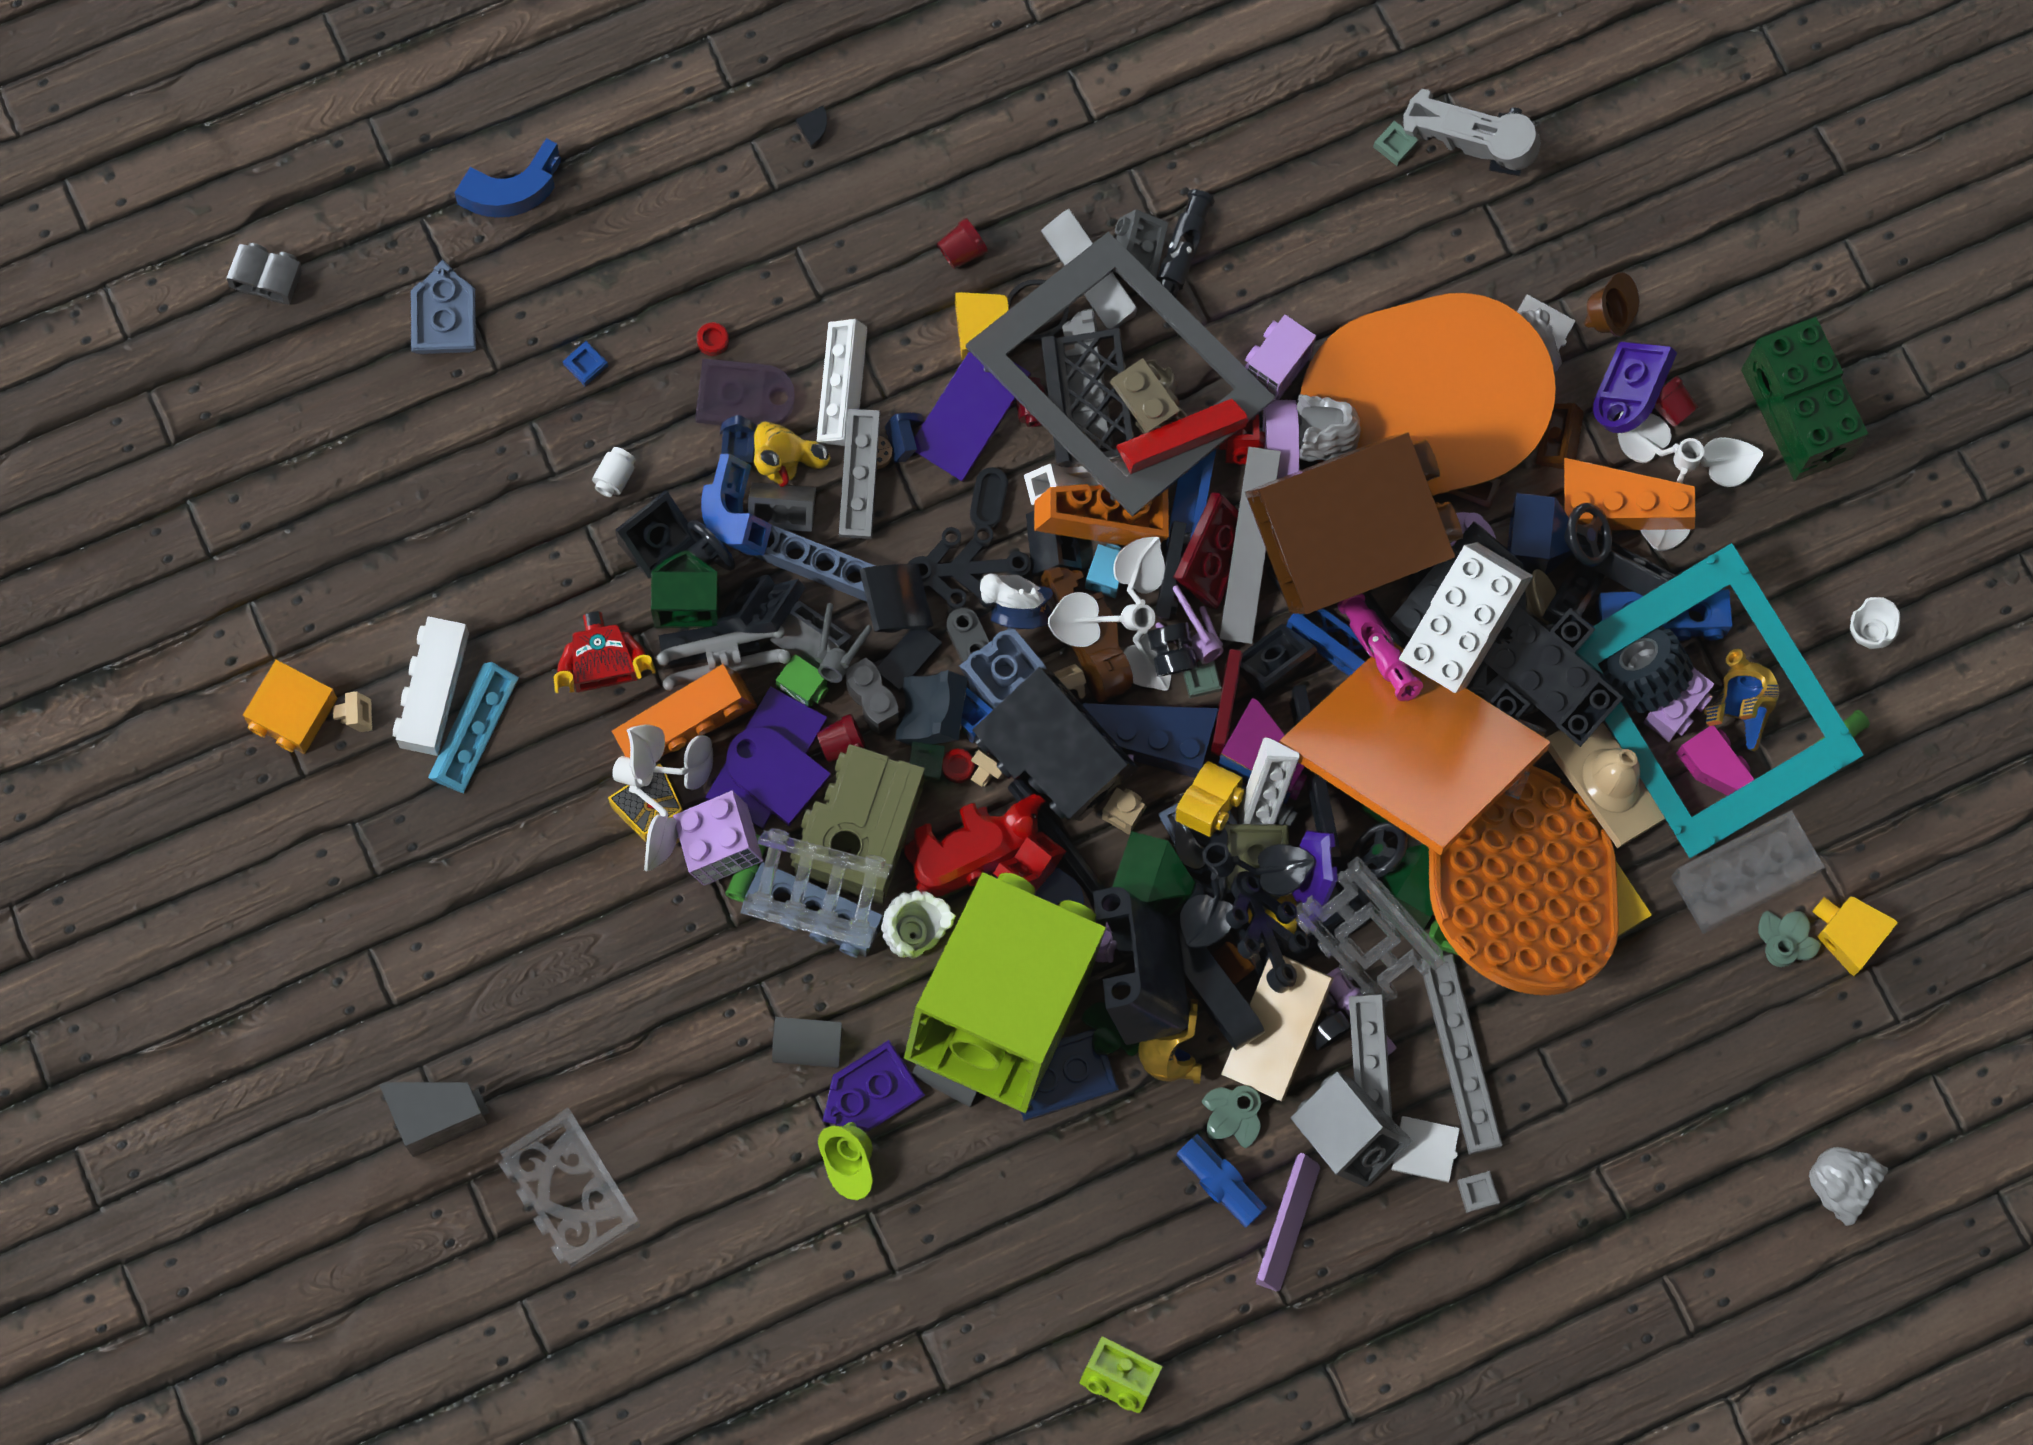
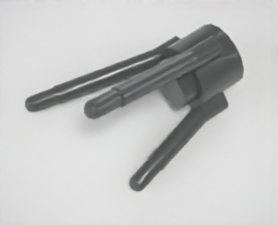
[815,603,872,683]

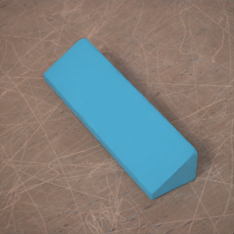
[428,662,519,793]

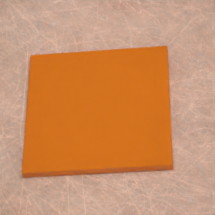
[1279,642,1551,855]

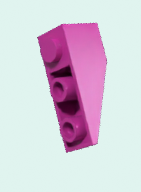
[1676,725,1755,796]

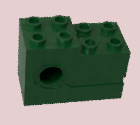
[1741,317,1868,482]

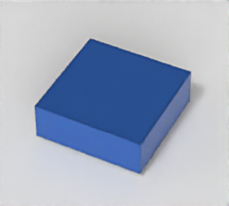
[563,341,608,386]

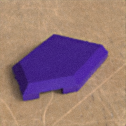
[1292,831,1338,924]
[822,1040,925,1132]

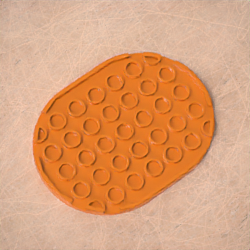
[1300,293,1556,496]
[1429,766,1619,995]

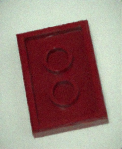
[1174,493,1239,609]
[1209,649,1243,761]

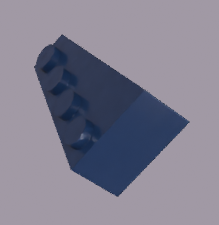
[1083,704,1218,778]

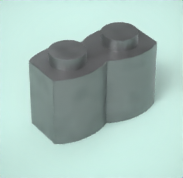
[227,243,302,305]
[846,658,899,734]

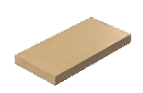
[1546,722,1666,849]
[1222,955,1334,1101]

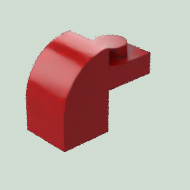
[993,831,1066,891]

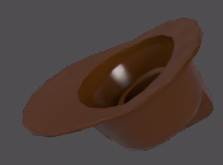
[1584,272,1639,337]

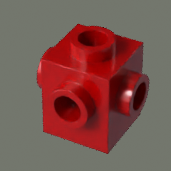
[1219,414,1265,464]

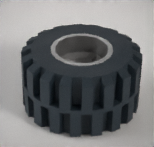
[1602,626,1694,713]

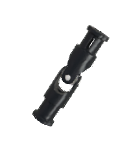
[1149,189,1215,309]

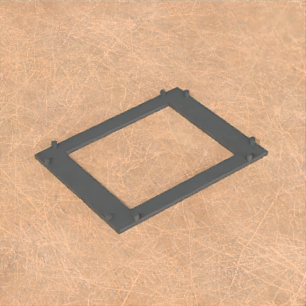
[965,231,1275,517]

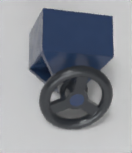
[1507,493,1612,575]

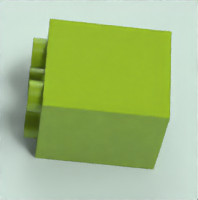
[904,872,1106,1114]

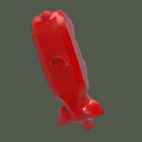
[904,794,1046,897]

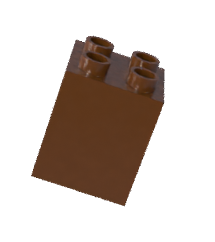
[1245,432,1463,614]

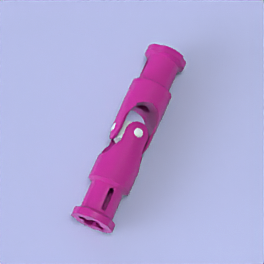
[1337,593,1423,701]

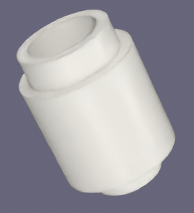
[592,447,636,497]

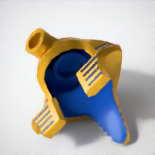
[1704,649,1779,752]
[1138,999,1202,1084]

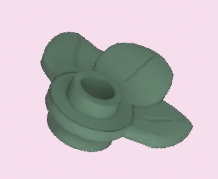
[1758,911,1821,967]
[1202,1085,1261,1148]

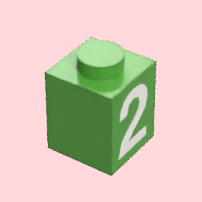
[776,654,829,708]

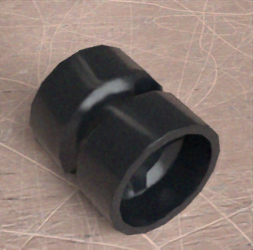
[1147,622,1198,677]
[1309,992,1351,1051]

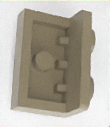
[1110,358,1180,433]

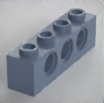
[745,862,883,958]

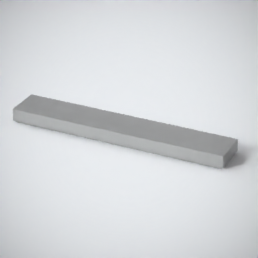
[1219,447,1281,644]
[1420,954,1503,1155]

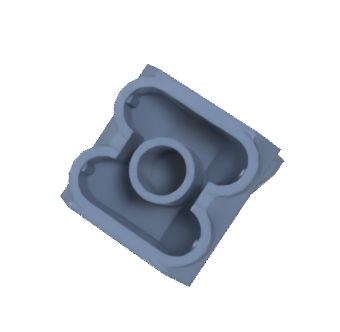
[959,628,1047,709]

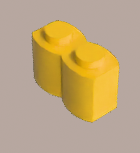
[1176,761,1245,837]

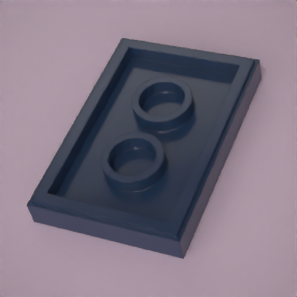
[1020,1029,1119,1122]

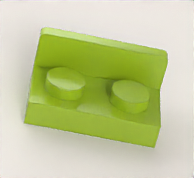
[1079,1336,1163,1413]

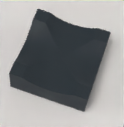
[895,670,967,747]

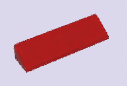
[1116,398,1249,474]

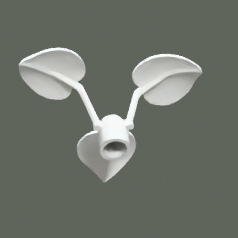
[1617,411,1763,551]
[1048,537,1171,691]
[613,725,713,871]

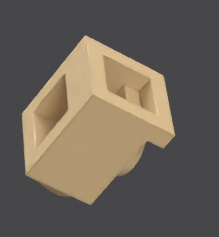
[1102,788,1147,835]

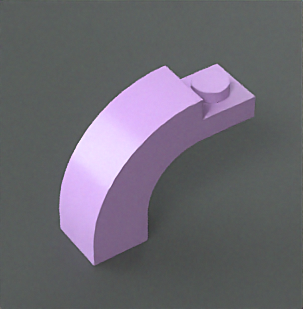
[1262,400,1299,479]

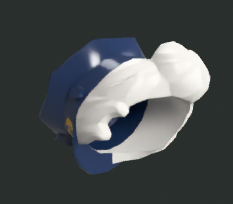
[980,573,1053,629]

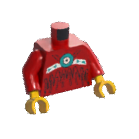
[554,611,656,693]

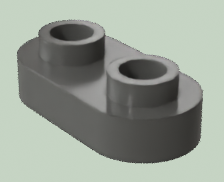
[947,608,989,663]

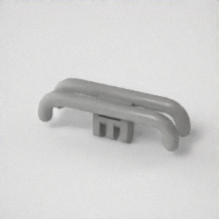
[657,626,791,691]

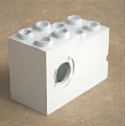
[1399,542,1533,693]

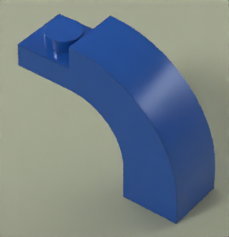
[454,138,561,218]
[701,454,772,555]

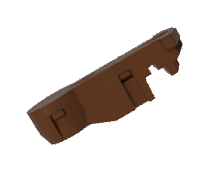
[1041,567,1133,703]

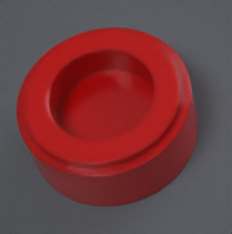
[697,322,729,356]
[942,749,975,783]

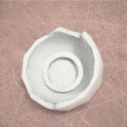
[1850,597,1900,649]

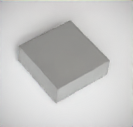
[1457,1171,1500,1213]

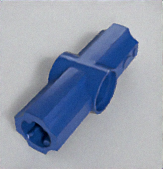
[1176,1134,1267,1228]

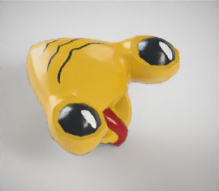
[754,422,831,487]

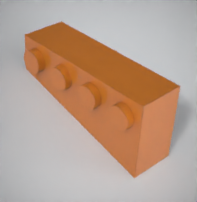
[1564,458,1695,530]
[1034,484,1169,546]
[612,664,758,763]

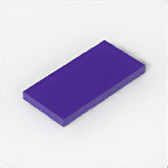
[914,351,1031,482]
[706,686,827,830]

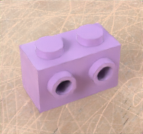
[1643,668,1714,742]

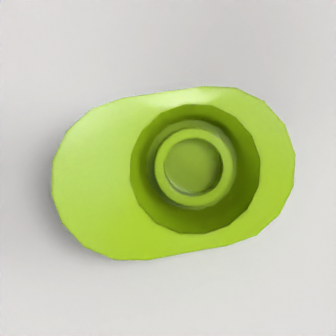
[818,1122,873,1200]

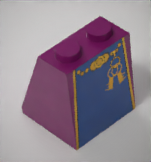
[1218,698,1308,805]

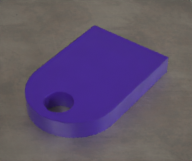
[1593,342,1677,433]
[726,727,831,827]

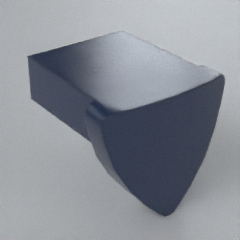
[885,412,924,463]
[720,415,757,467]

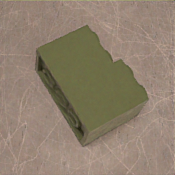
[790,744,925,906]

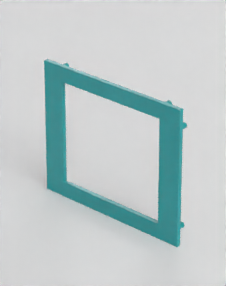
[1578,543,1864,858]

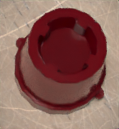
[937,218,988,269]
[1654,375,1698,427]
[817,714,867,763]

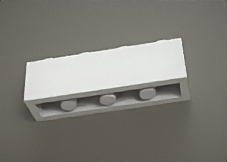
[393,616,469,756]

